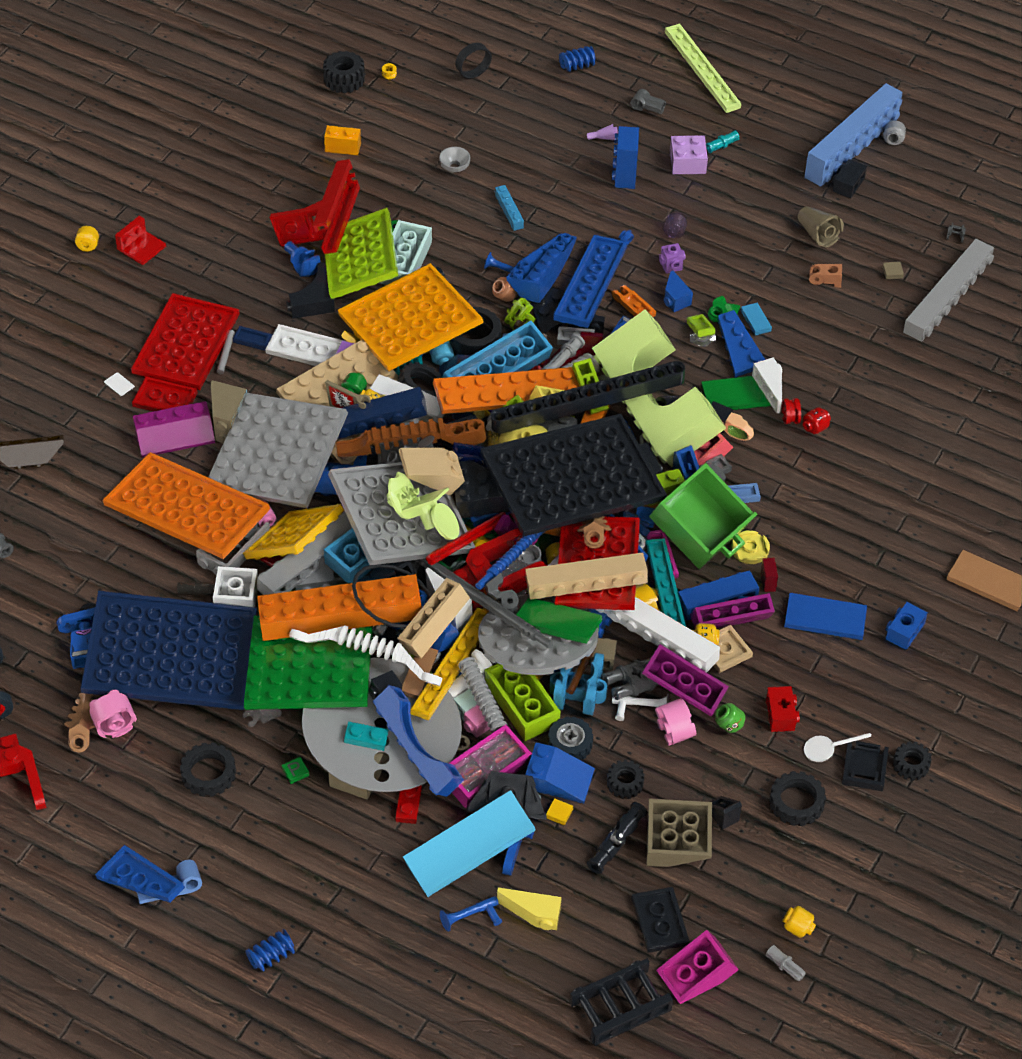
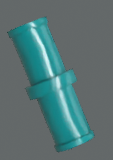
[706,130,740,153]

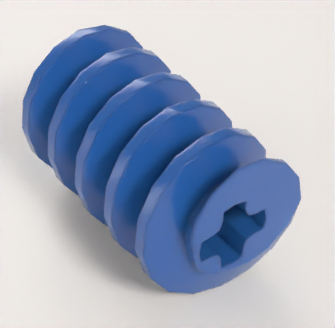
[559,46,595,72]
[245,929,295,972]

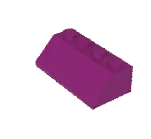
[133,401,215,458]
[642,644,729,716]

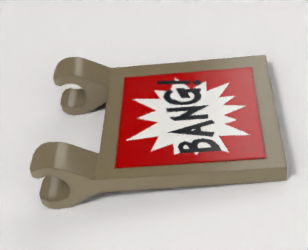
[325,380,371,409]

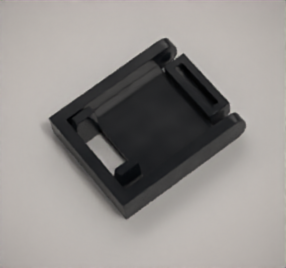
[842,741,889,791]

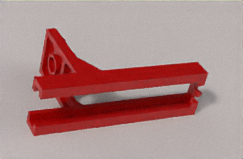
[269,159,360,254]

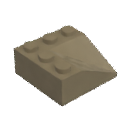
[646,799,712,867]

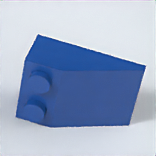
[525,742,595,804]

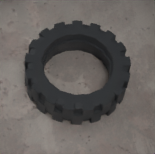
[397,362,442,397]
[180,742,236,797]
[769,771,826,826]

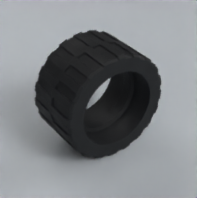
[449,307,502,356]

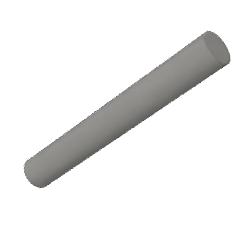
[217,330,235,374]

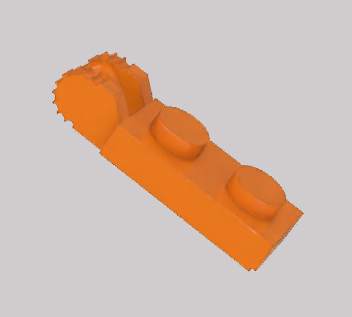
[611,285,656,317]

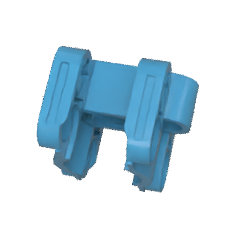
[549,653,607,716]

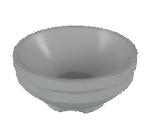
[439,147,470,173]

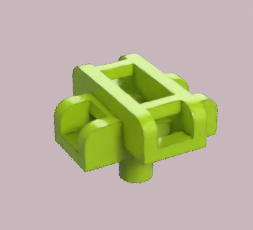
[504,298,535,330]

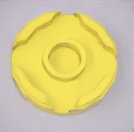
[731,530,770,564]

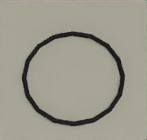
[352,564,431,628]

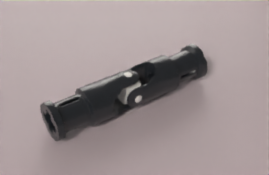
[586,802,648,874]

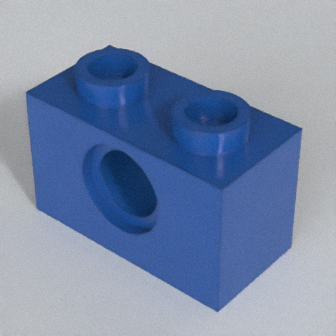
[885,602,928,650]

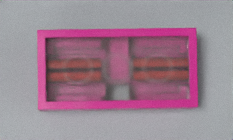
[449,724,532,809]

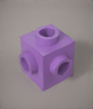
[659,243,685,273]

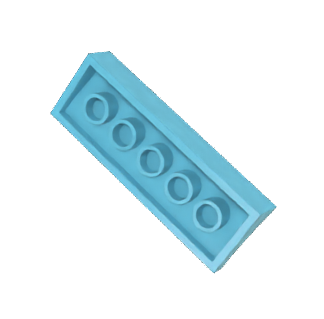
[403,790,535,897]

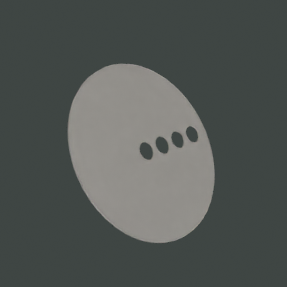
[302,658,462,792]

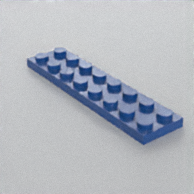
[553,235,627,328]

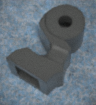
[484,573,519,612]

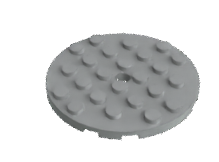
[478,595,599,675]

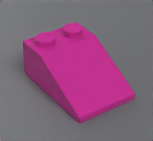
[656,930,739,1004]

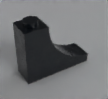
[286,262,335,319]

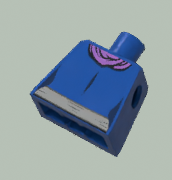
[70,622,92,669]

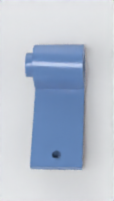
[136,860,202,904]

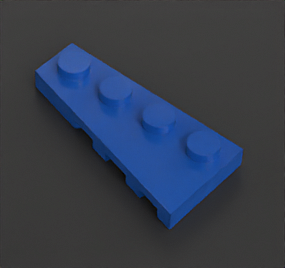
[717,310,765,378]
[95,845,185,903]

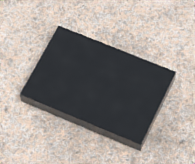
[631,887,690,953]

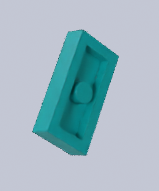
[344,721,389,751]

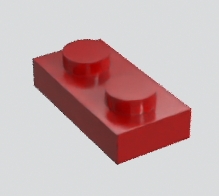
[396,785,422,824]

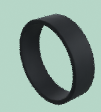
[455,43,492,78]

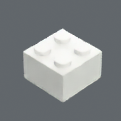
[213,566,258,608]

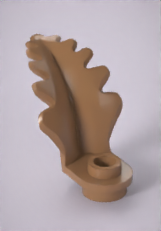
[577,516,612,549]
[64,693,95,753]

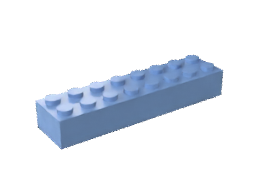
[804,83,902,187]

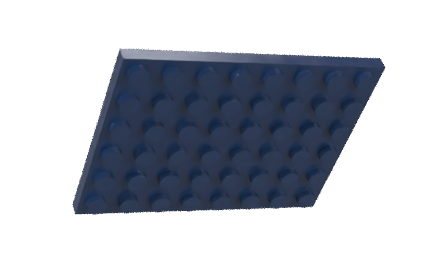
[81,591,257,710]

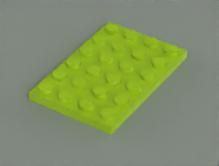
[325,208,399,299]

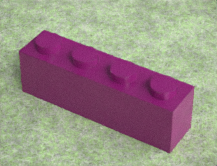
[690,593,775,630]

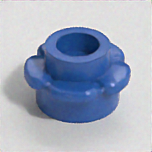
[618,230,634,245]

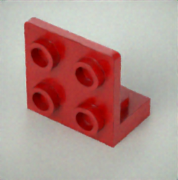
[115,215,166,265]

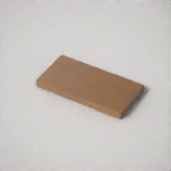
[946,550,1022,612]

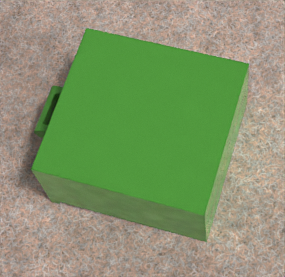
[649,463,758,569]

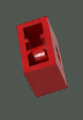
[766,686,800,732]

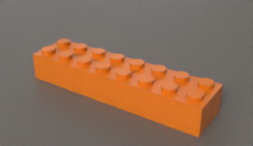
[257,574,422,641]

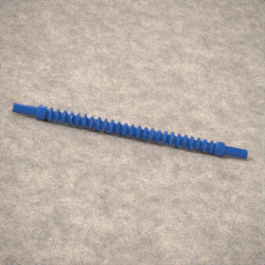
[475,531,545,590]

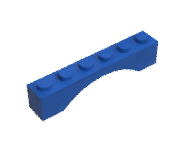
[372,685,464,797]

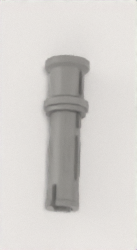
[542,334,585,370]

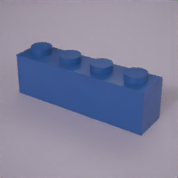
[678,570,759,621]

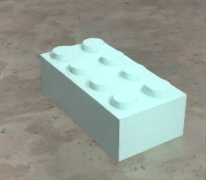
[380,220,432,285]

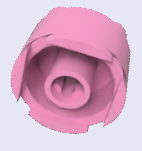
[89,690,137,738]
[655,698,696,746]

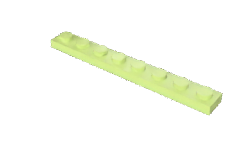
[665,24,741,113]

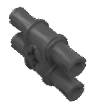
[601,657,659,700]

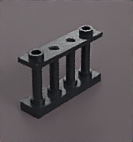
[570,958,673,1046]

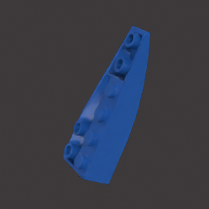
[506,233,577,303]

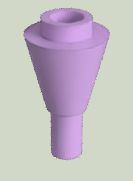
[587,124,618,140]

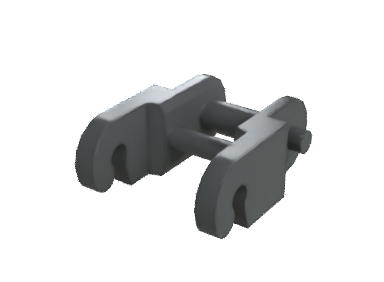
[946,222,966,243]

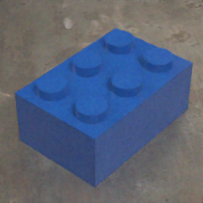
[612,126,639,189]

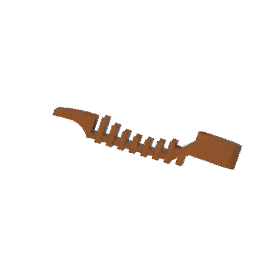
[335,418,486,457]

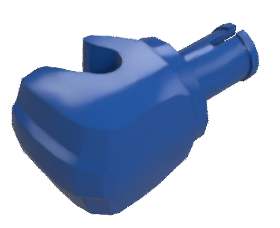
[284,241,320,277]

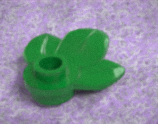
[707,296,740,322]

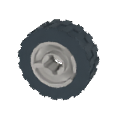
[548,716,593,760]

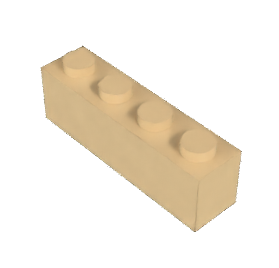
[397,578,470,658]

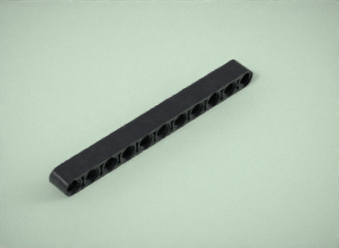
[491,361,685,434]

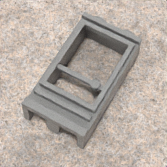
[196,522,270,575]

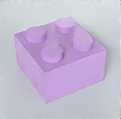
[670,135,708,174]

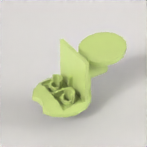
[387,472,459,540]

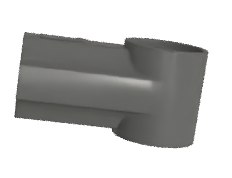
[630,89,666,114]

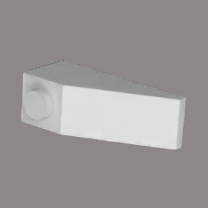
[752,357,782,413]

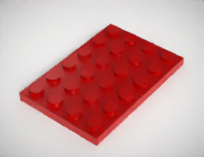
[131,293,240,390]
[555,517,640,610]

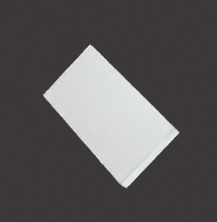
[265,324,344,366]

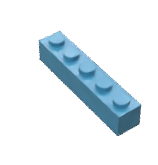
[495,185,524,231]

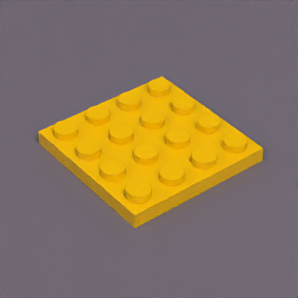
[243,504,344,560]

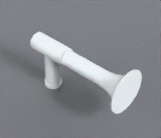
[612,694,669,721]

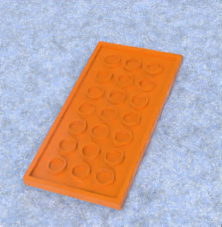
[103,452,270,559]

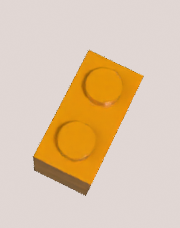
[324,125,361,155]

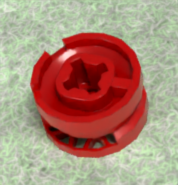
[781,398,801,424]

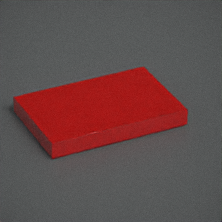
[132,376,198,412]

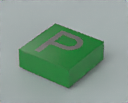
[282,757,309,784]

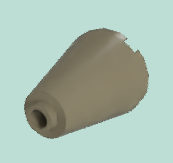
[798,206,844,248]

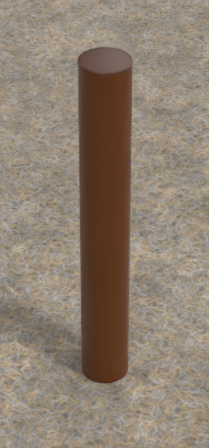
[566,648,596,694]

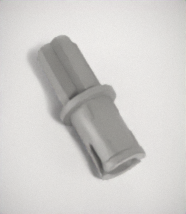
[766,945,806,981]

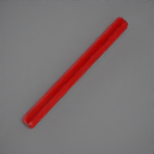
[426,512,506,565]

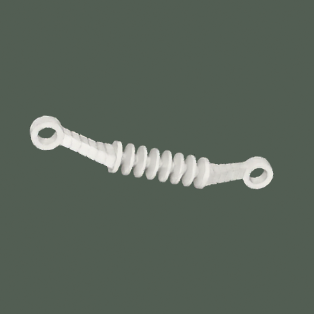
[289,625,443,686]

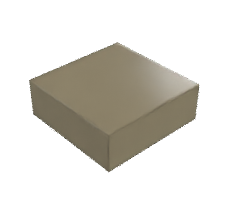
[882,262,904,280]

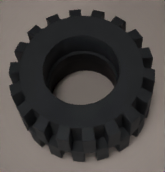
[323,51,365,93]

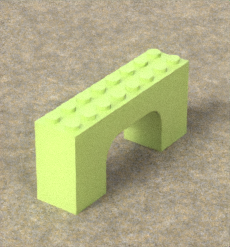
[592,309,726,467]

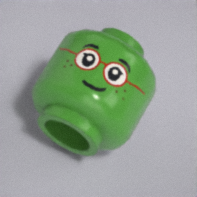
[715,703,745,733]

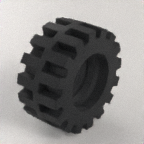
[893,741,932,781]
[607,759,644,799]

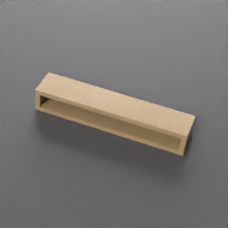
[525,553,648,600]

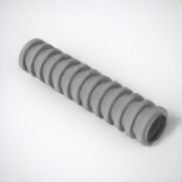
[458,657,507,733]

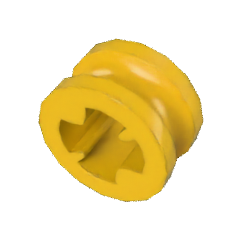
[382,63,397,79]

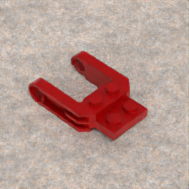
[453,528,546,603]
[0,734,47,810]

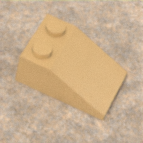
[398,448,465,496]

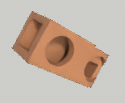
[809,264,842,288]

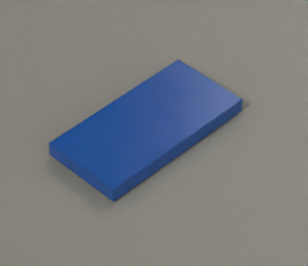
[784,593,867,640]

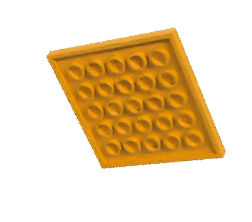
[338,263,483,372]

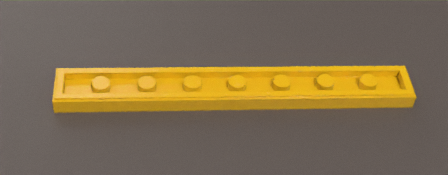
[410,608,488,721]

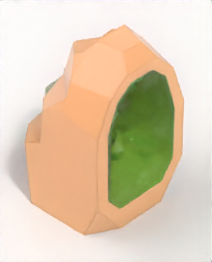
[724,412,754,441]

